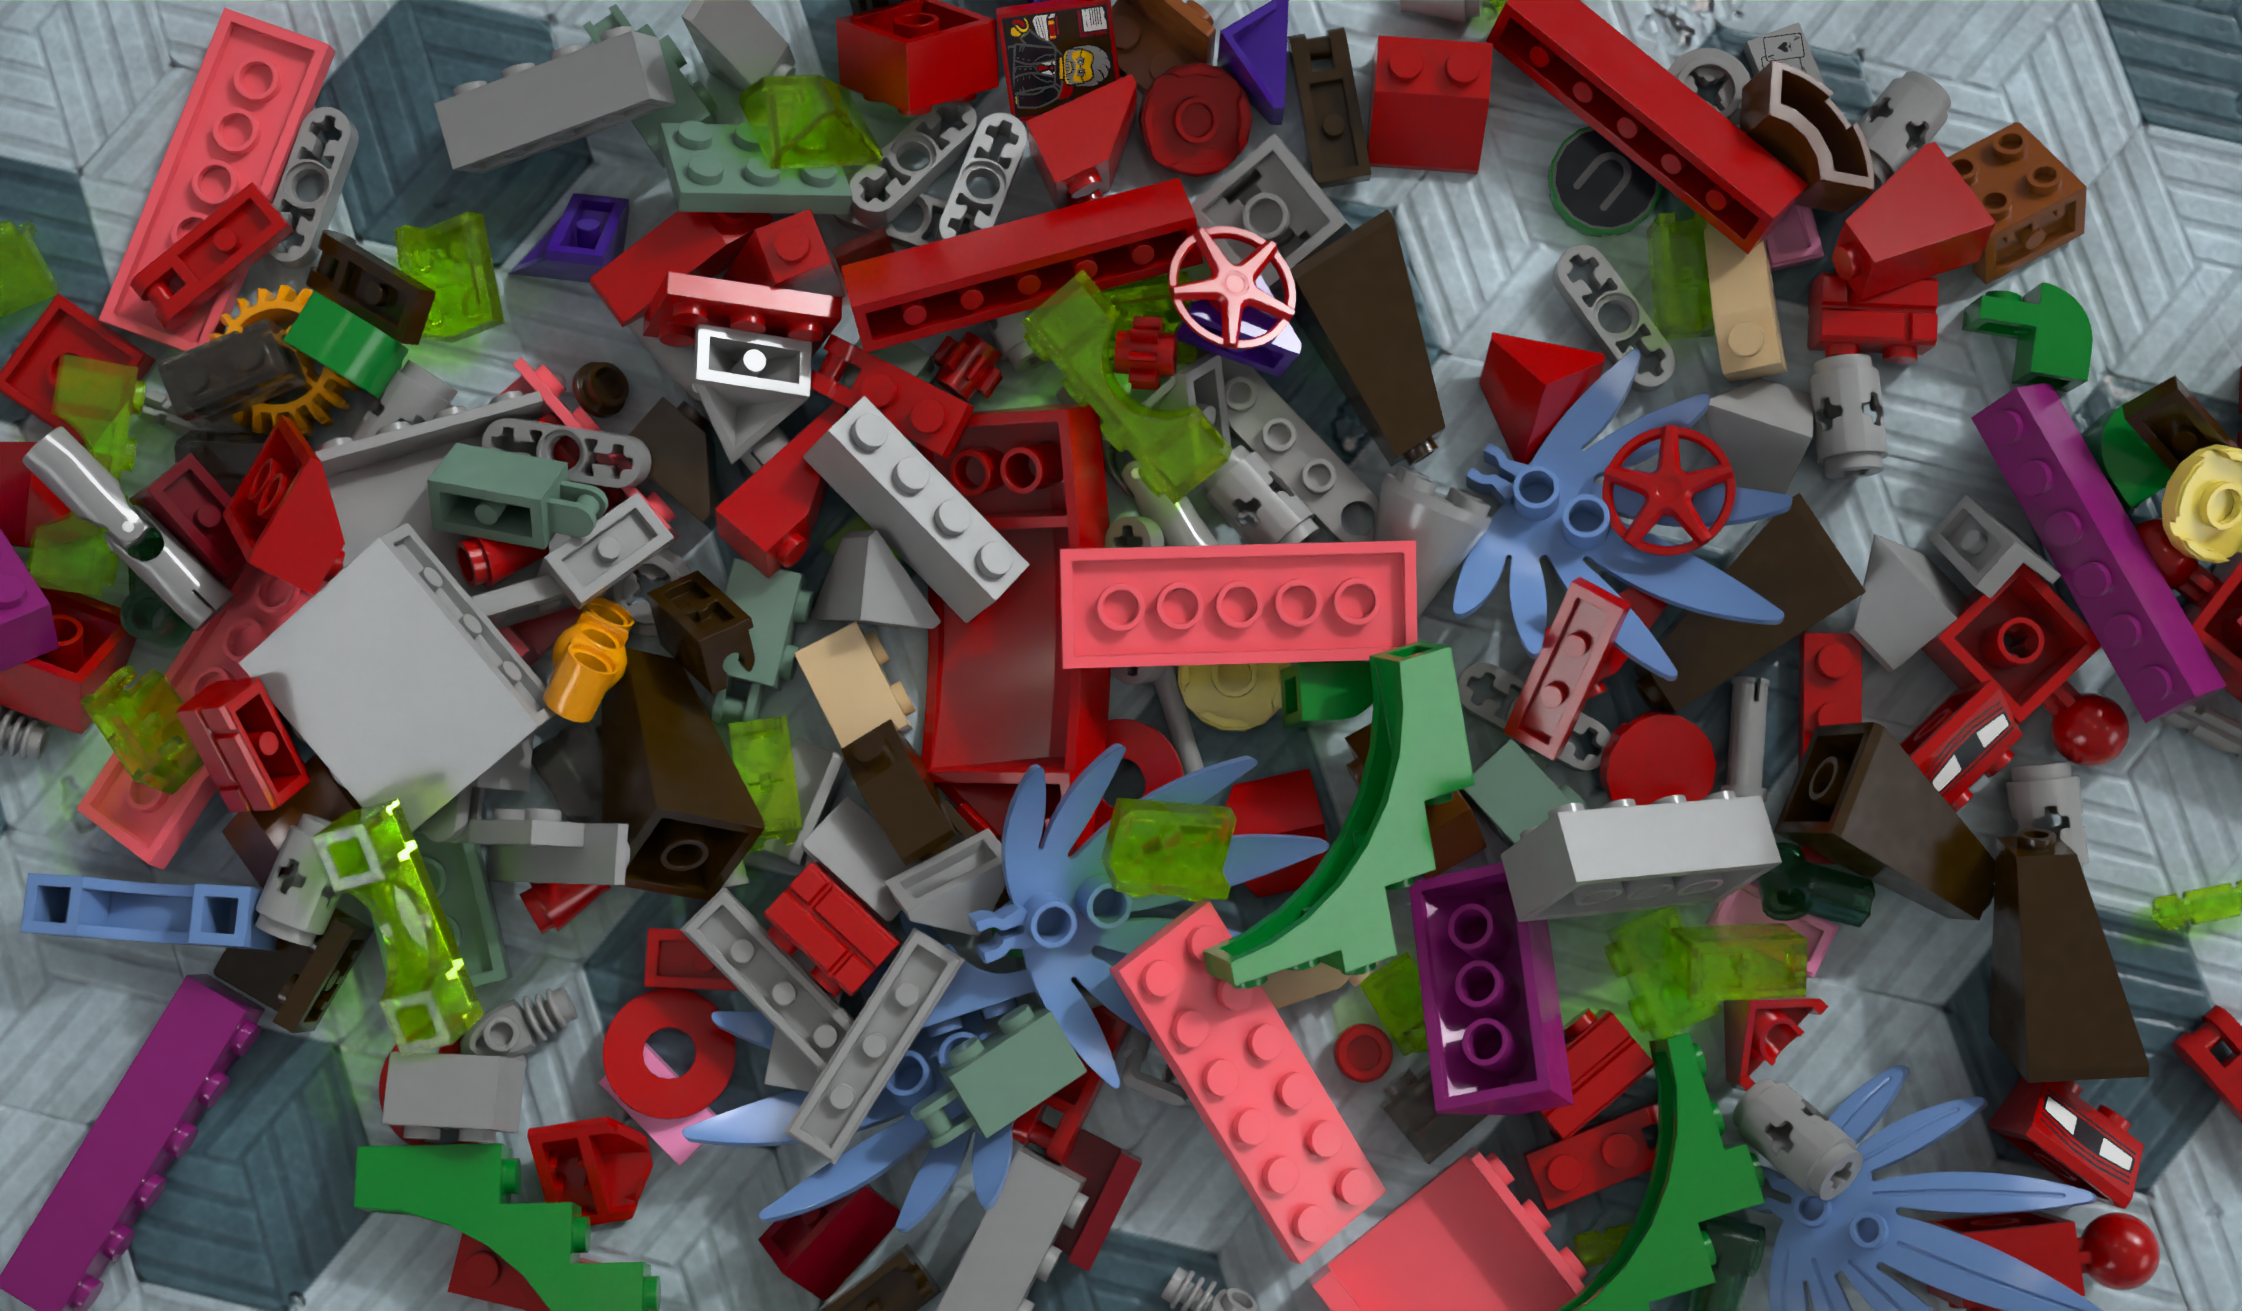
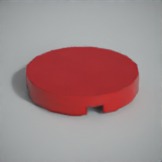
[1138,62,1253,178]
[1599,711,1716,806]

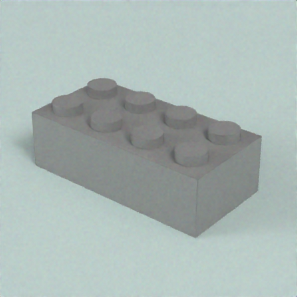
[1500,791,1782,922]

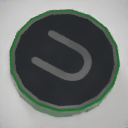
[1547,126,1661,237]

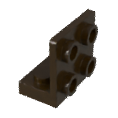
[214,887,374,1033]

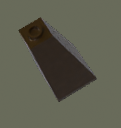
[1282,209,1445,467]
[1633,493,1866,713]
[602,648,765,901]
[1774,722,1995,921]
[1989,828,2149,1083]

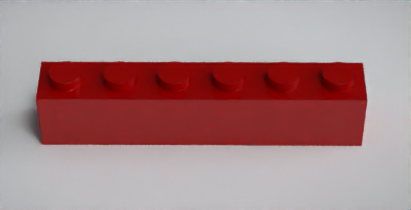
[1486,0,1809,254]
[841,177,1203,353]

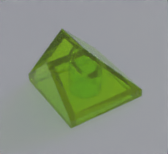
[739,75,883,169]

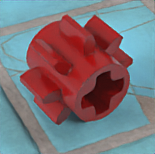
[1114,316,1178,390]
[932,331,1003,403]

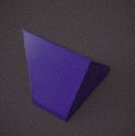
[1217,0,1289,125]
[508,193,629,283]
[1174,274,1302,378]

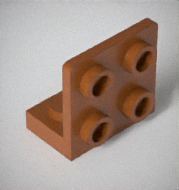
[1111,0,1216,95]
[1947,122,2087,285]

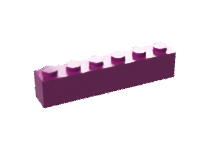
[1971,383,2227,723]
[0,974,265,1311]

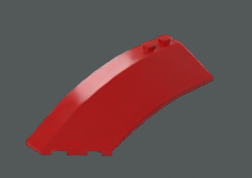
[916,402,1111,857]

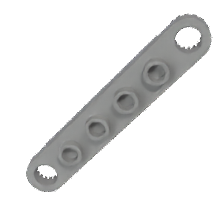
[1133,286,1379,542]

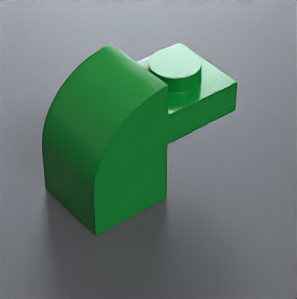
[1962,282,2093,392]
[283,291,409,399]
[2084,401,2173,511]
[1280,660,1373,728]

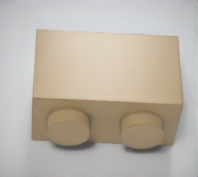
[794,621,916,748]

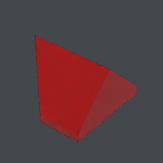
[1479,332,1605,465]
[1724,997,1829,1091]

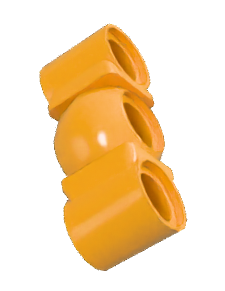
[543,597,634,723]

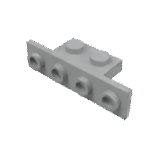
[469,808,630,885]

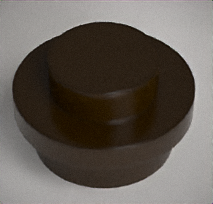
[572,362,629,418]

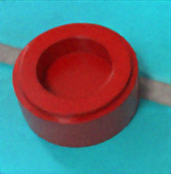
[1333,1023,1393,1083]

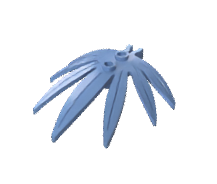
[1453,348,1793,681]
[968,743,1329,1089]
[682,910,1013,1233]
[1749,1065,2103,1311]

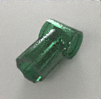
[120,528,194,648]
[1756,842,1876,928]
[1683,1215,1766,1311]

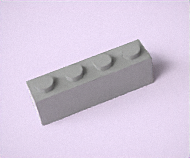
[434,26,677,174]
[802,396,1030,623]
[936,1146,1089,1311]

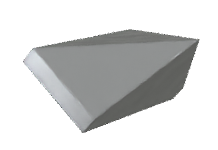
[884,828,1006,937]

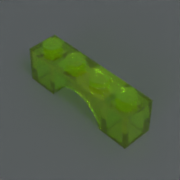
[1021,269,1233,504]
[26,354,146,596]
[312,799,484,1056]

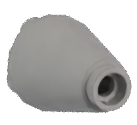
[1373,465,1492,619]

